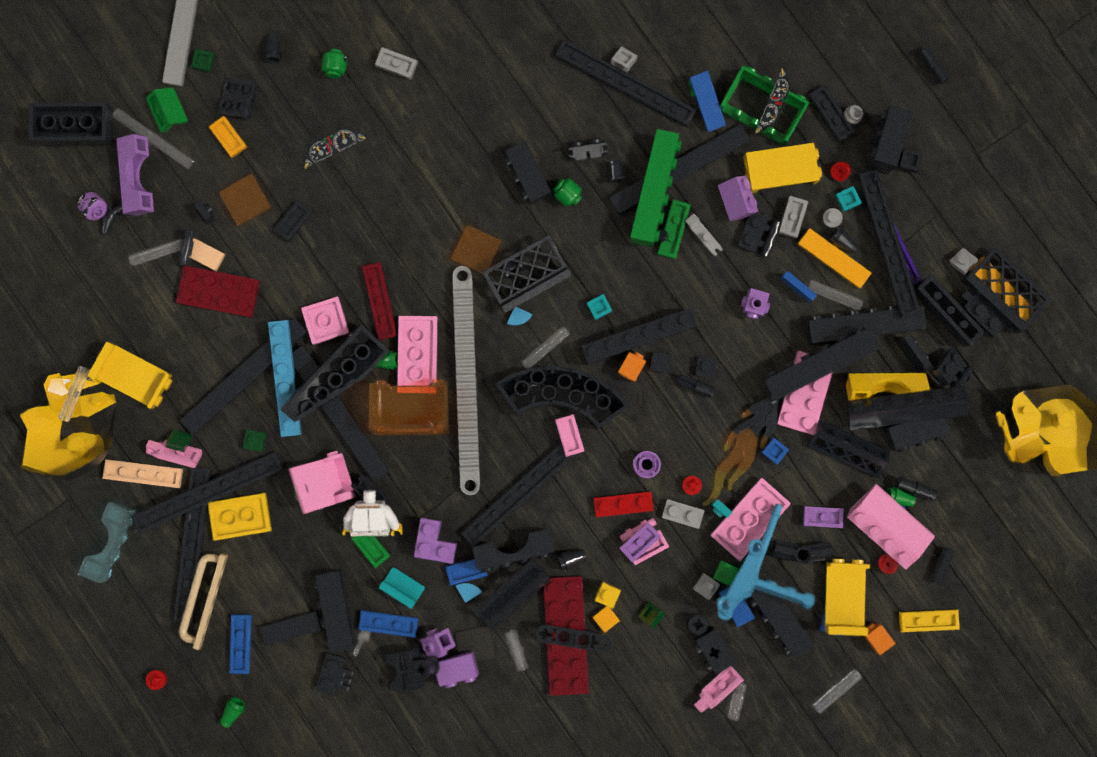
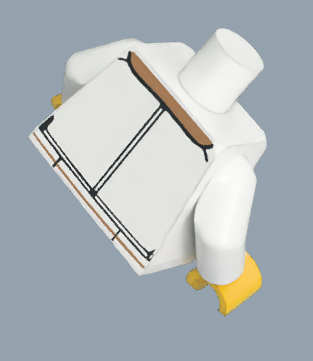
[342,490,402,537]

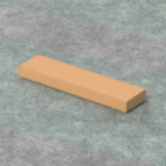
[103,459,183,488]

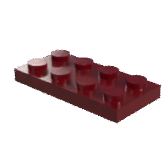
[176,266,260,318]

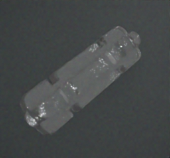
[728,682,747,721]

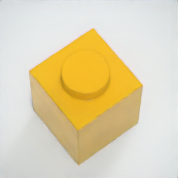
[594,581,621,609]

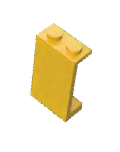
[743,143,822,193]
[87,342,173,409]
[825,558,870,636]

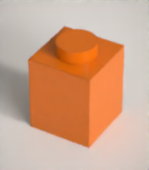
[617,351,646,382]
[863,622,896,655]

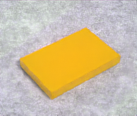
[208,493,272,541]

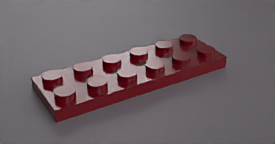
[544,576,589,696]

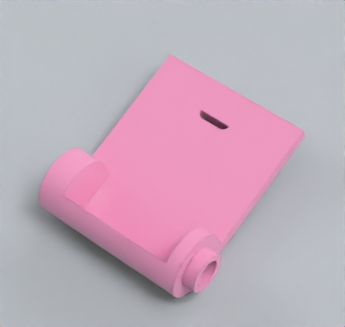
[289,451,356,514]

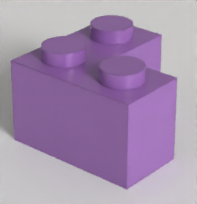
[414,517,457,563]

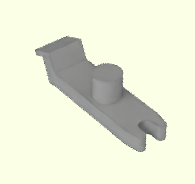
[685,214,722,256]

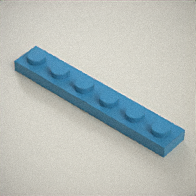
[268,320,301,437]

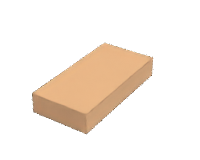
[189,239,225,271]

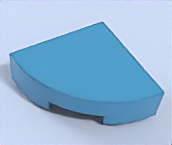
[507,307,532,326]
[456,583,482,603]

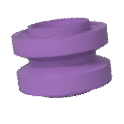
[633,451,661,478]

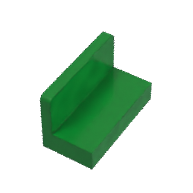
[146,88,188,132]

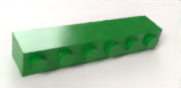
[630,129,682,247]

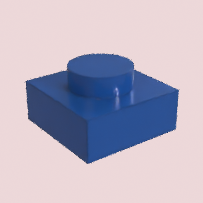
[761,438,789,465]

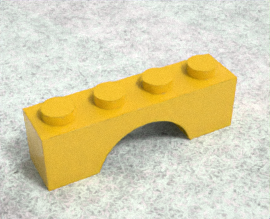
[846,373,930,401]

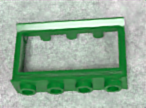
[720,66,809,146]

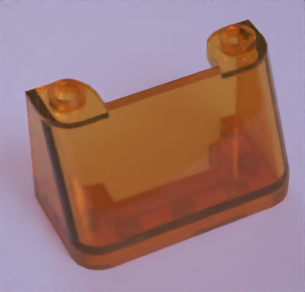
[369,379,449,435]

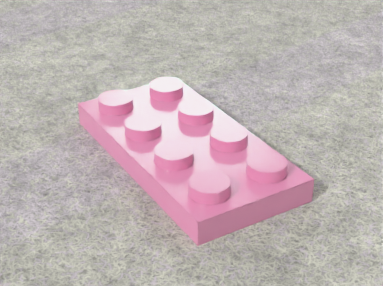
[397,316,438,393]
[776,351,832,435]
[710,478,791,561]

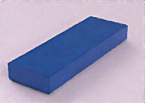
[689,71,726,132]
[358,610,419,638]
[229,614,252,674]

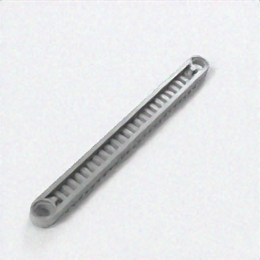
[453,266,480,495]

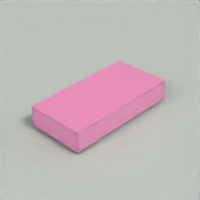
[555,414,584,457]

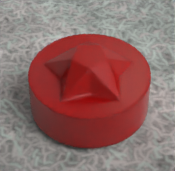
[831,161,851,181]
[682,476,702,495]
[878,554,898,574]
[146,669,167,690]

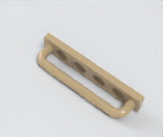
[179,553,228,650]

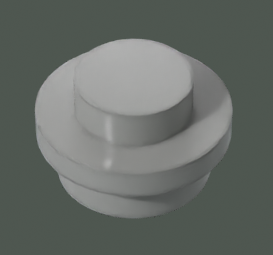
[844,105,863,124]
[823,208,842,228]

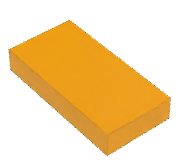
[209,116,247,158]

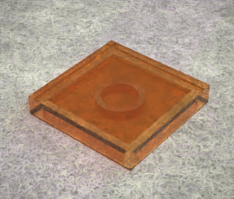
[219,174,271,226]
[451,225,502,274]

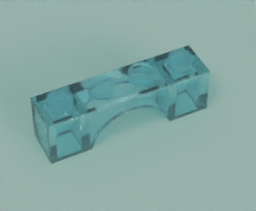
[78,501,136,583]

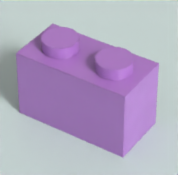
[718,176,758,221]
[436,651,479,688]

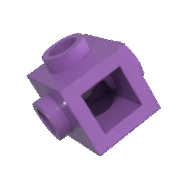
[741,288,770,319]
[421,628,455,658]

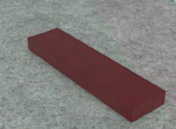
[362,262,398,341]

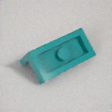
[379,567,425,609]

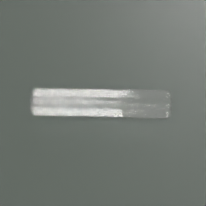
[128,239,183,266]
[808,280,863,310]
[522,327,569,369]
[58,366,89,422]
[813,670,862,714]

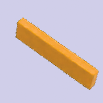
[797,228,871,289]
[969,256,1035,321]

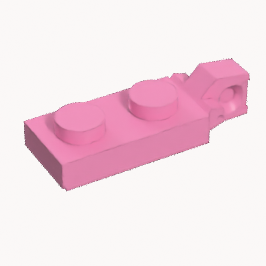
[146,440,202,468]
[695,666,744,713]

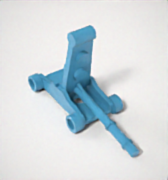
[717,504,814,621]

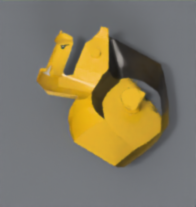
[18,370,116,481]
[996,384,1097,476]

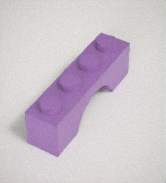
[117,134,154,216]

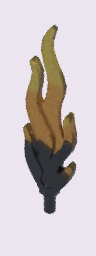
[702,395,778,506]

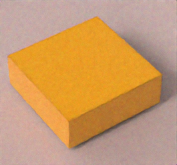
[593,606,620,633]

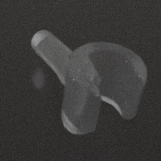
[353,631,371,656]

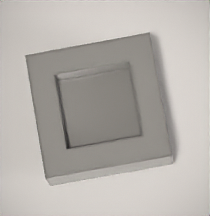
[611,47,637,73]
[950,248,978,275]
[693,573,720,600]

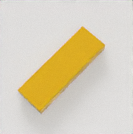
[899,609,960,632]

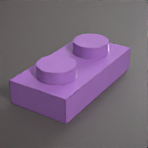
[803,506,844,528]
[620,522,661,563]

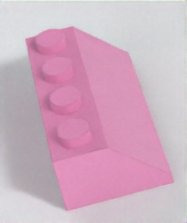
[847,484,935,569]

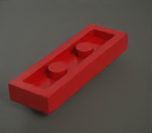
[594,491,654,517]

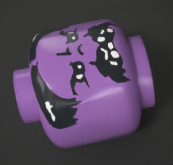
[77,192,107,221]

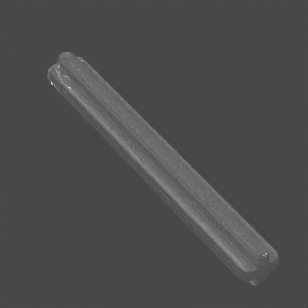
[112,108,194,169]

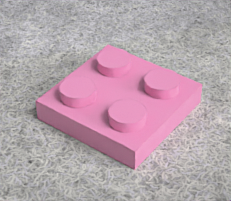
[301,297,350,345]

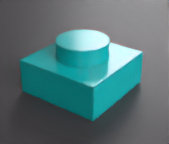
[835,186,862,212]
[586,294,612,320]
[711,499,732,518]

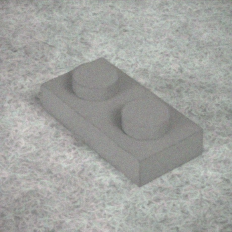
[375,47,418,80]
[779,196,808,238]
[661,499,704,529]

